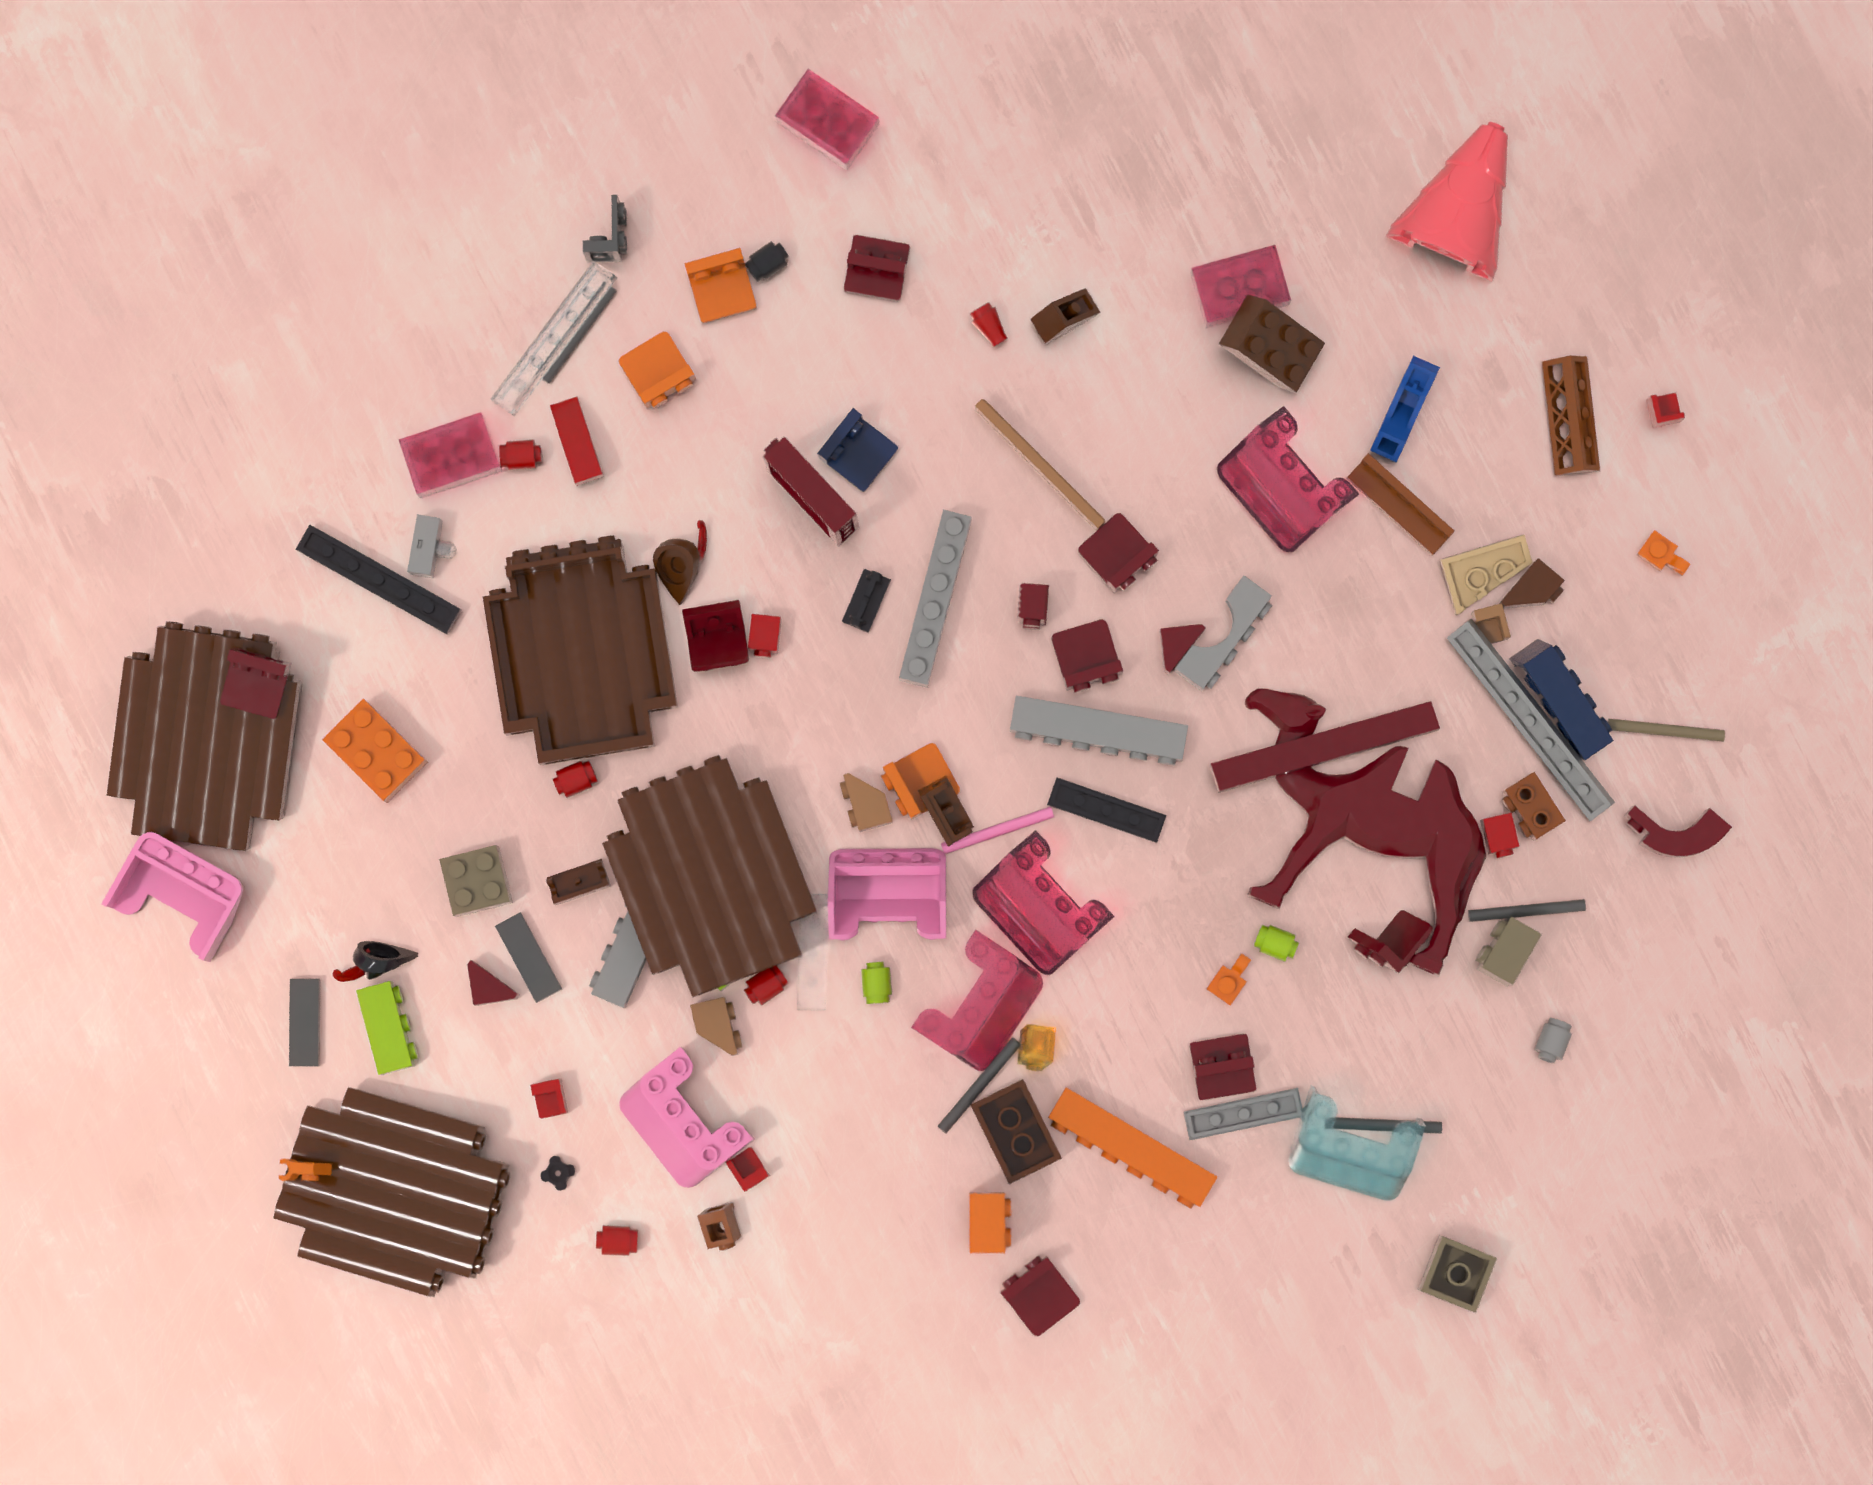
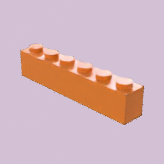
[1048,1087,1217,1209]

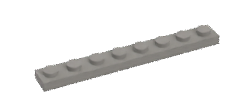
[1447,619,1615,821]

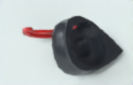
[332,941,418,982]

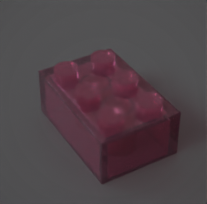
[775,69,880,171]
[1190,245,1291,328]
[399,412,502,499]

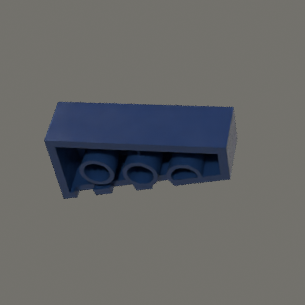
[1509,639,1614,760]

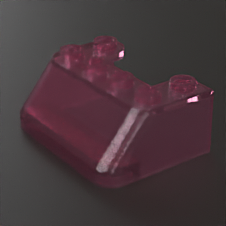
[1217,406,1359,552]
[972,830,1115,975]
[911,930,1043,1071]

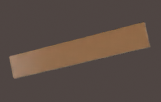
[975,399,1105,531]

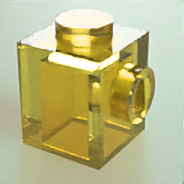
[1017,1024,1056,1071]

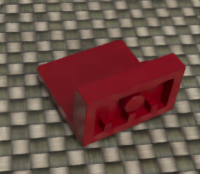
[220,647,292,719]

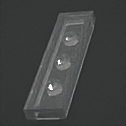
[797,894,829,1011]

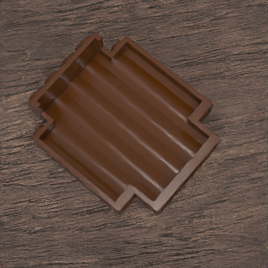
[483,535,678,765]
[106,621,301,851]
[602,755,817,998]
[273,1087,510,1297]

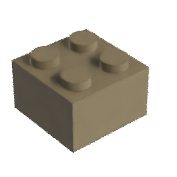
[439,845,513,917]
[1475,917,1542,987]
[1418,1235,1497,1313]

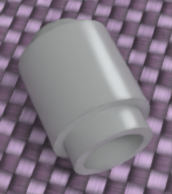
[1535,1018,1572,1063]

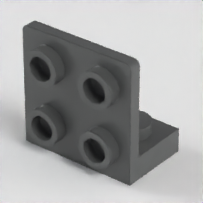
[583,195,627,262]

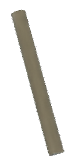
[1608,719,1725,742]

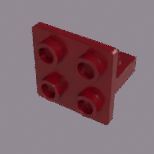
[844,235,910,301]
[1190,1034,1256,1100]

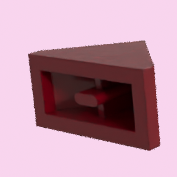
[1159,624,1206,675]
[467,960,520,1006]

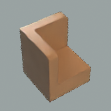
[1471,603,1511,644]

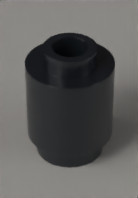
[745,241,789,282]

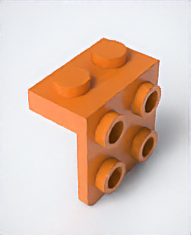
[619,332,696,408]
[881,743,960,820]

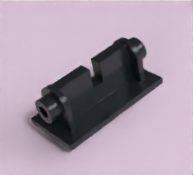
[842,569,891,633]

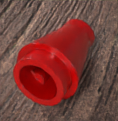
[970,302,1008,347]

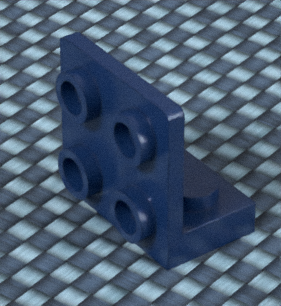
[817,408,898,492]

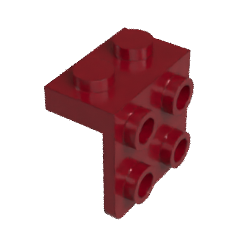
[1078,513,1159,593]
[682,600,749,672]
[1051,619,1123,693]
[1348,910,1433,973]
[1000,1255,1080,1336]

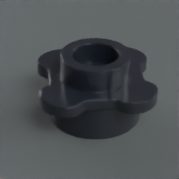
[541,1156,575,1191]

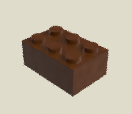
[1219,294,1325,393]
[971,1079,1062,1184]

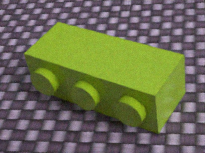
[356,981,418,1075]

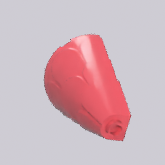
[1386,122,1508,281]

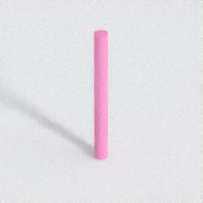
[941,806,1054,854]

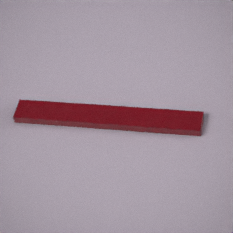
[1210,701,1440,793]

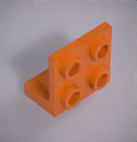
[684,248,757,323]

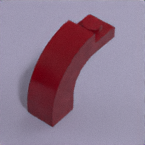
[1624,805,1732,857]

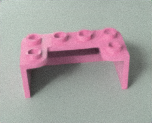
[102,832,243,962]
[828,848,946,940]
[619,1047,755,1188]

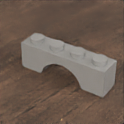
[1174,576,1272,691]

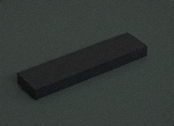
[1047,777,1167,843]

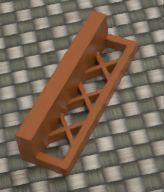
[1542,355,1600,476]
[1346,453,1455,556]

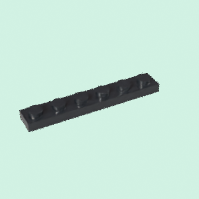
[295,525,461,635]

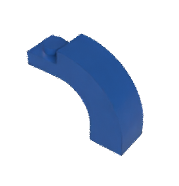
[1370,355,1440,462]

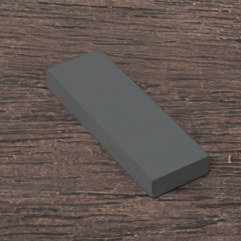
[495,912,562,1003]
[289,979,320,1066]

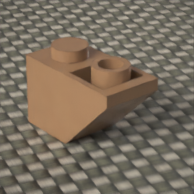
[840,773,893,832]
[690,997,742,1056]

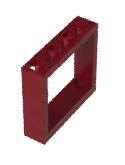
[763,436,859,547]

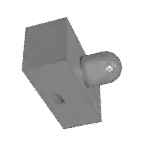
[407,514,457,578]

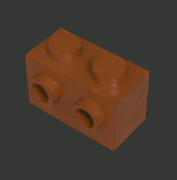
[1502,771,1566,841]

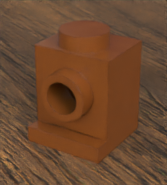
[697,1202,741,1251]

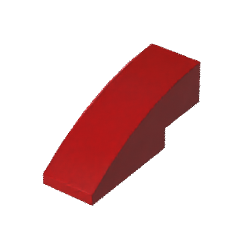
[550,396,604,486]

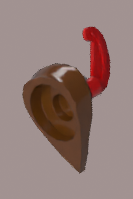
[653,520,707,605]

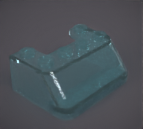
[1288,1085,1426,1201]

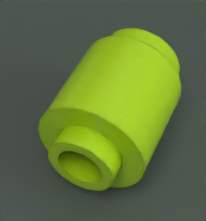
[1254,925,1299,962]
[861,962,892,1004]

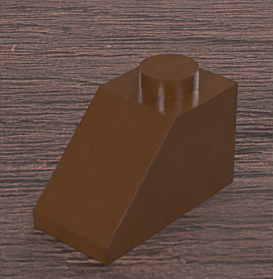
[1030,288,1100,343]
[1499,558,1565,609]

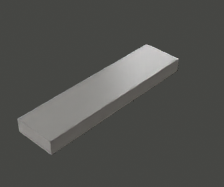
[1183,1088,1304,1140]

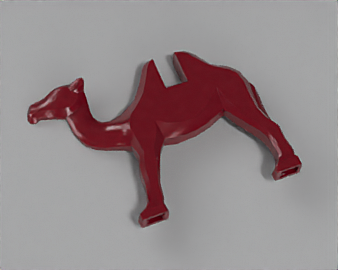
[1245,688,1486,976]

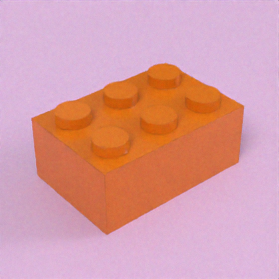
[322,699,428,803]
[969,1192,1011,1253]

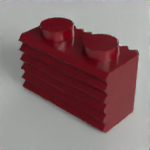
[1017,583,1049,630]

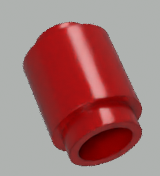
[499,440,542,470]
[553,761,598,798]
[744,966,789,1006]
[596,1225,638,1256]

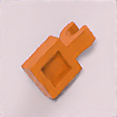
[1637,530,1691,576]
[1206,953,1251,1006]
[279,1159,332,1181]

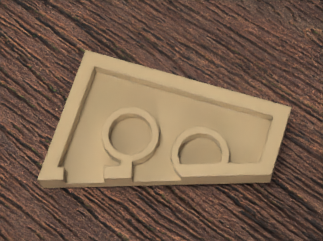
[1440,535,1533,615]

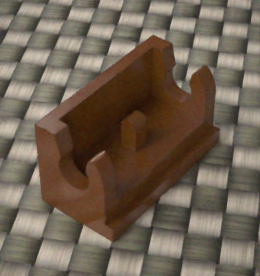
[918,776,974,847]
[546,859,611,905]

